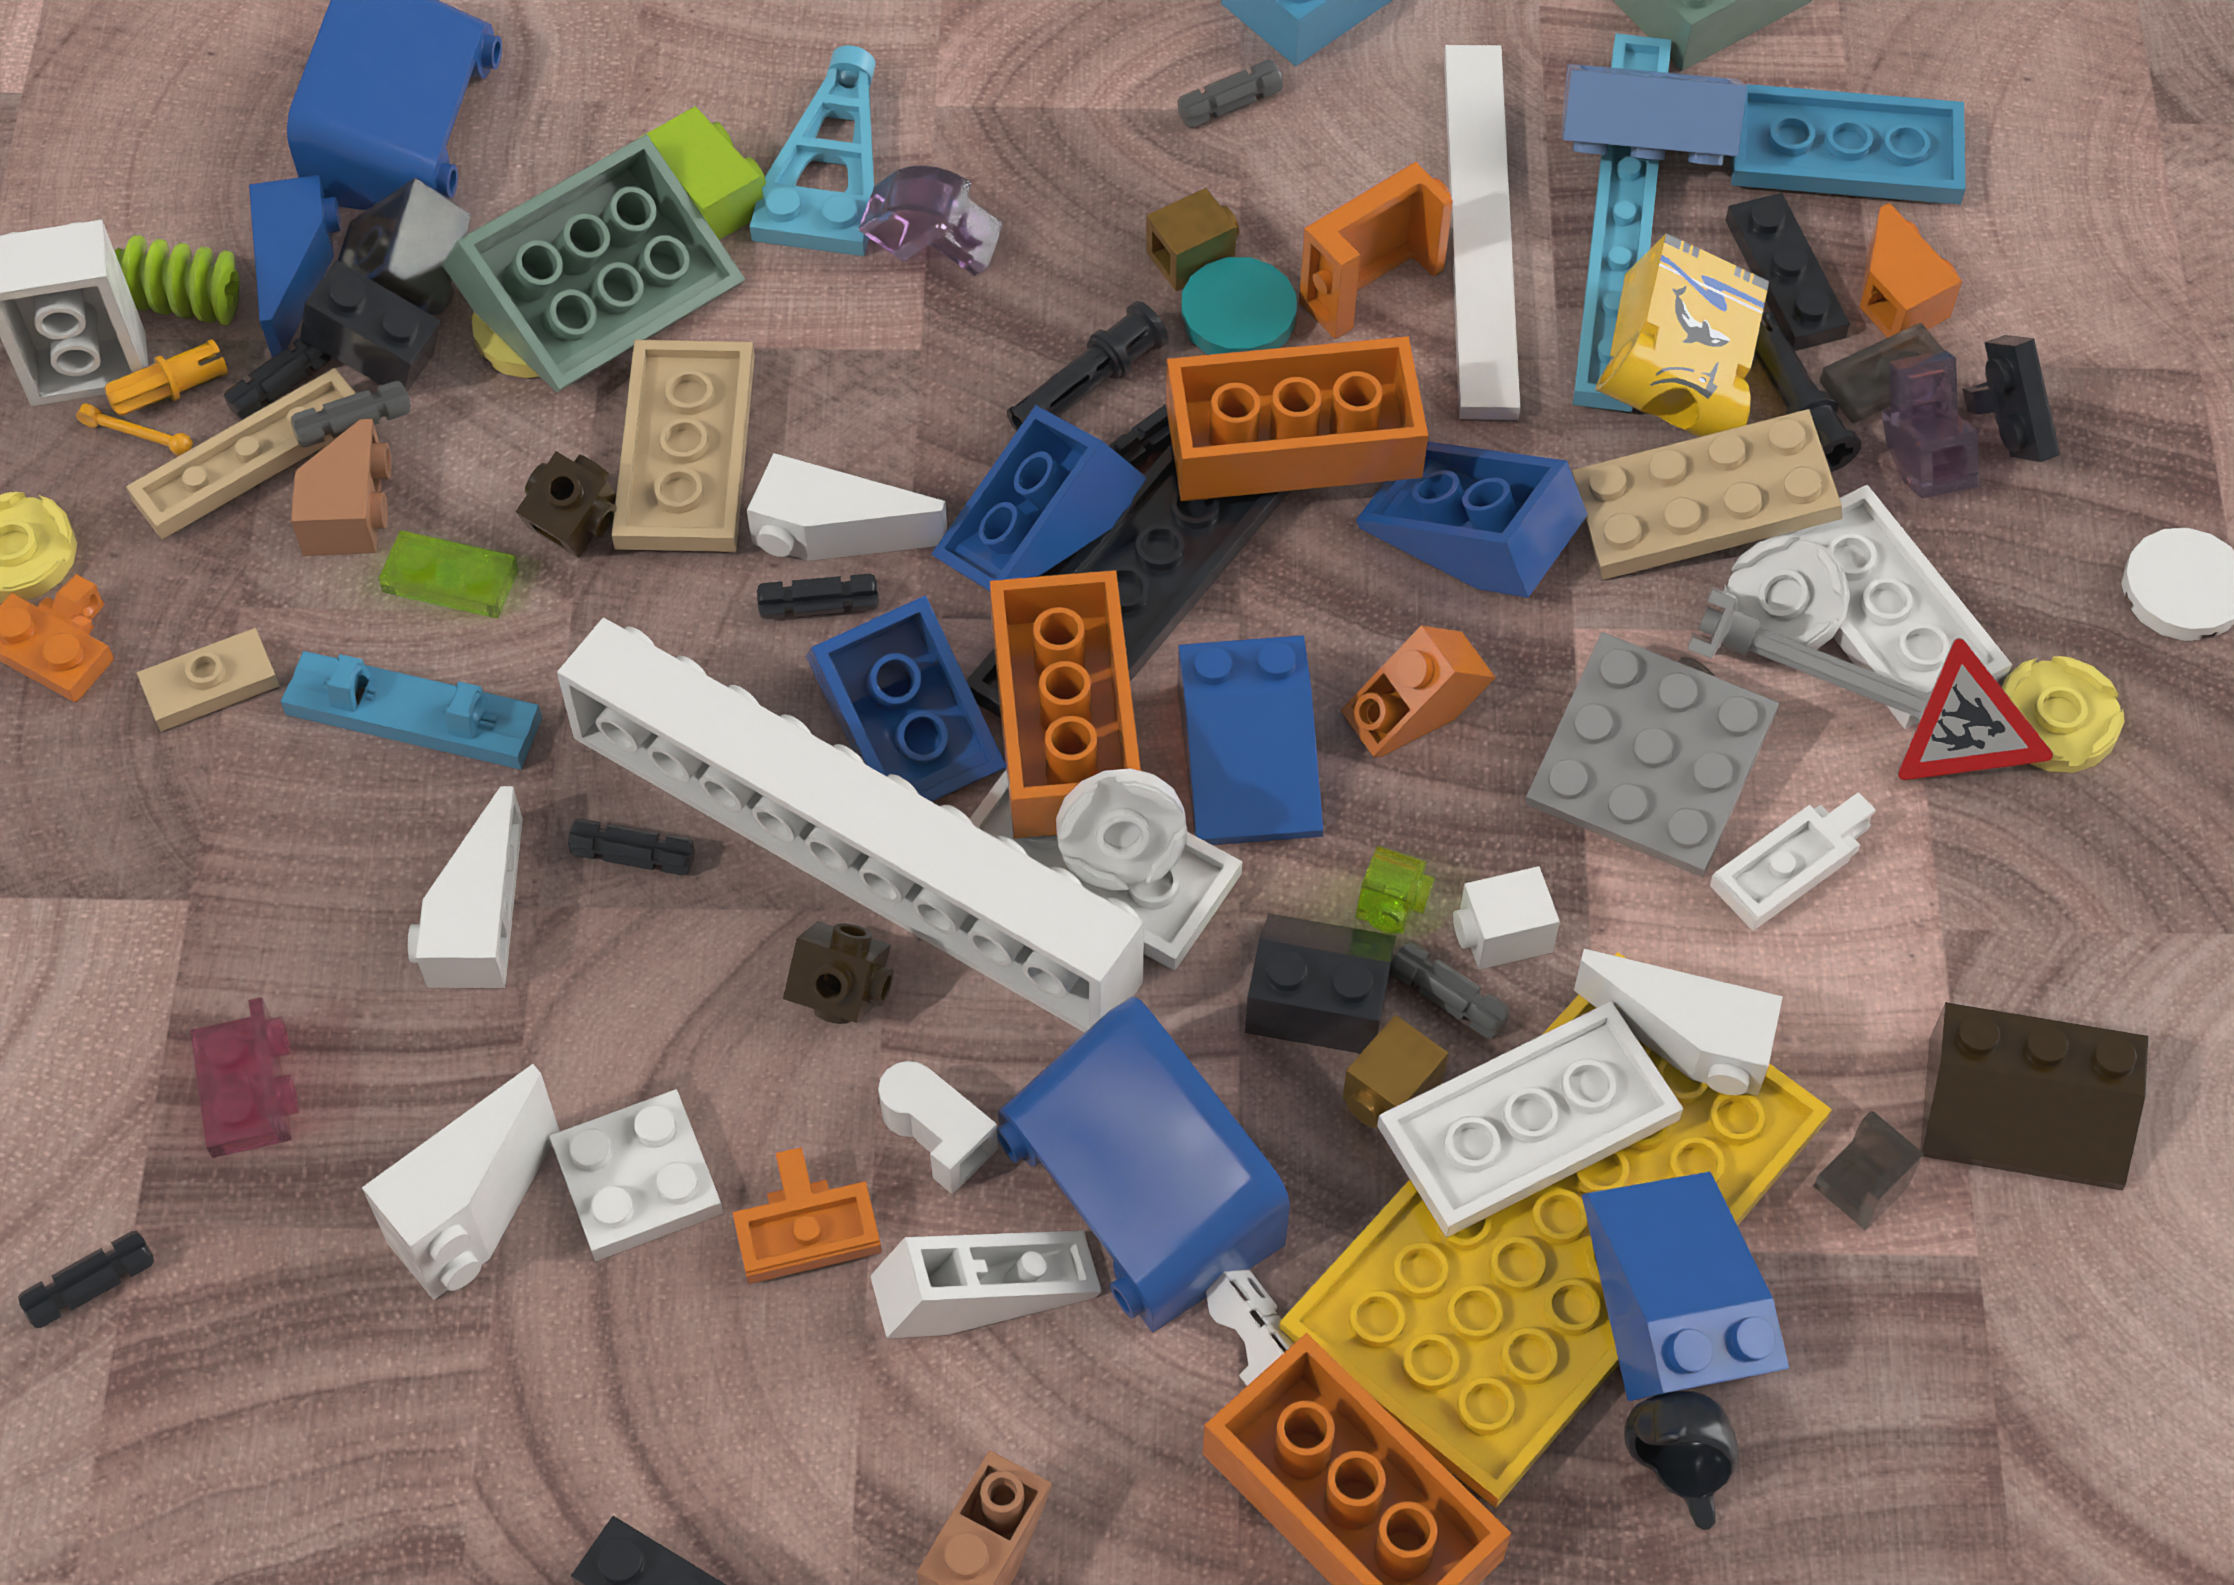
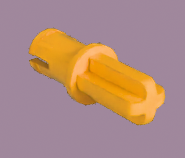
[105,339,228,416]

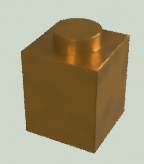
[1146,188,1240,291]
[1343,1015,1449,1128]

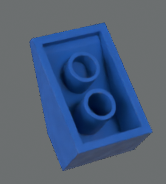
[931,405,1147,592]
[1356,441,1588,598]
[806,595,1006,802]
[1177,635,1323,845]
[1582,1171,1790,1402]

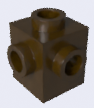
[516,451,617,558]
[783,921,894,1024]

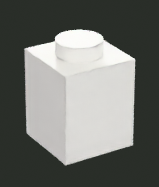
[1453,866,1560,970]

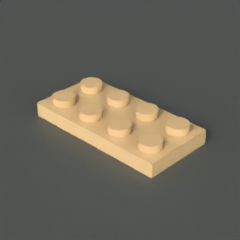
[612,340,755,552]
[1572,409,1843,580]

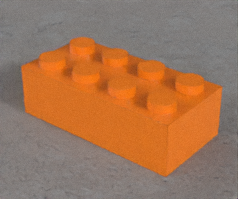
[1165,336,1428,501]
[990,570,1141,839]
[1202,1332,1511,1585]

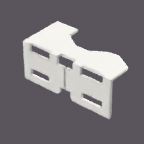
[1206,1270,1294,1386]

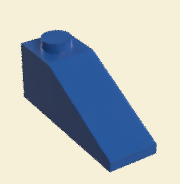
[249,175,342,357]

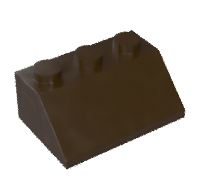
[1920,1002,2148,1191]

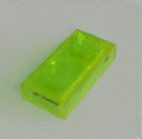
[378,530,519,619]

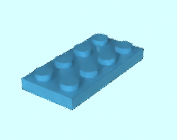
[1731,84,1966,205]

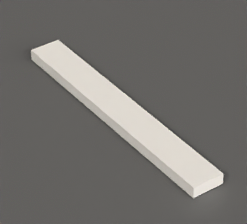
[1444,45,1520,420]

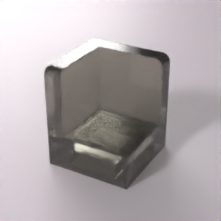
[1813,1111,1924,1231]

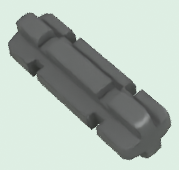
[1177,60,1283,128]
[291,381,411,447]
[1390,942,1510,1038]

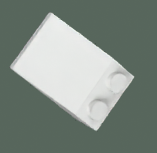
[362,1064,560,1300]

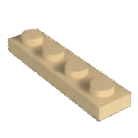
[126,368,356,540]

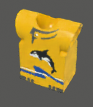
[1595,233,1769,437]

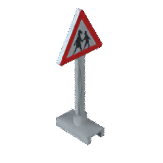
[1688,586,2053,780]

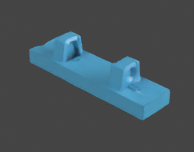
[281,651,542,770]

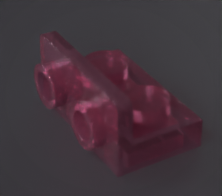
[190,997,299,1158]

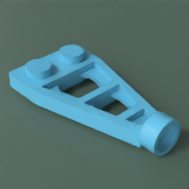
[750,45,876,256]

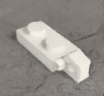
[1710,792,1876,931]

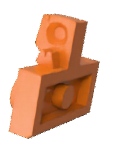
[0,574,114,703]
[732,1147,882,1284]

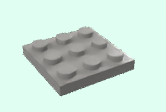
[1526,632,1779,878]

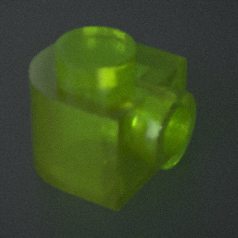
[1355,845,1436,934]

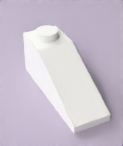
[747,453,947,561]
[408,786,523,988]
[1574,949,1783,1096]
[870,1230,1102,1338]

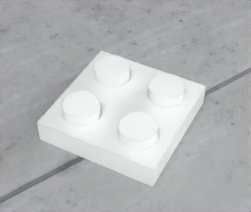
[550,1089,724,1262]

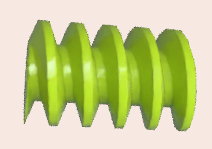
[114,234,240,326]

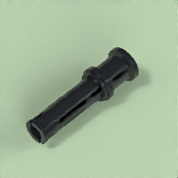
[1007,301,1168,431]
[1754,312,1862,472]

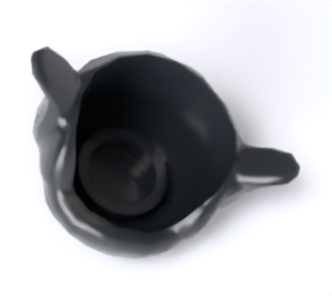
[1624,1391,1739,1530]

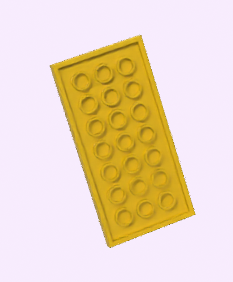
[1279,952,1832,1508]

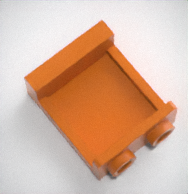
[1299,162,1453,339]

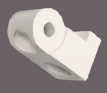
[878,1061,998,1195]

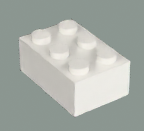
[0,219,148,407]

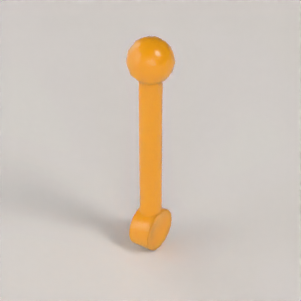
[76,403,193,456]

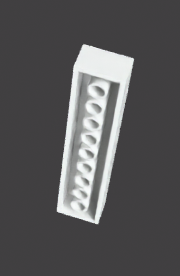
[557,617,1144,1033]

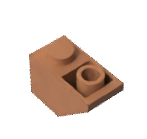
[291,419,392,556]
[917,1450,1052,1585]

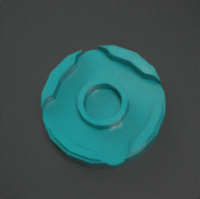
[1181,257,1297,355]

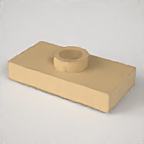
[136,627,280,732]

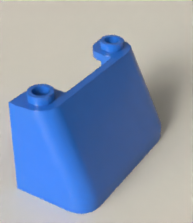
[287,0,502,221]
[997,997,1290,1333]

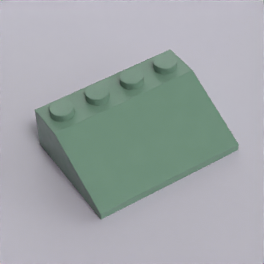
[442,134,745,393]

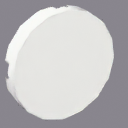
[2121,528,2234,641]
[1724,535,1850,650]
[1056,768,1187,891]

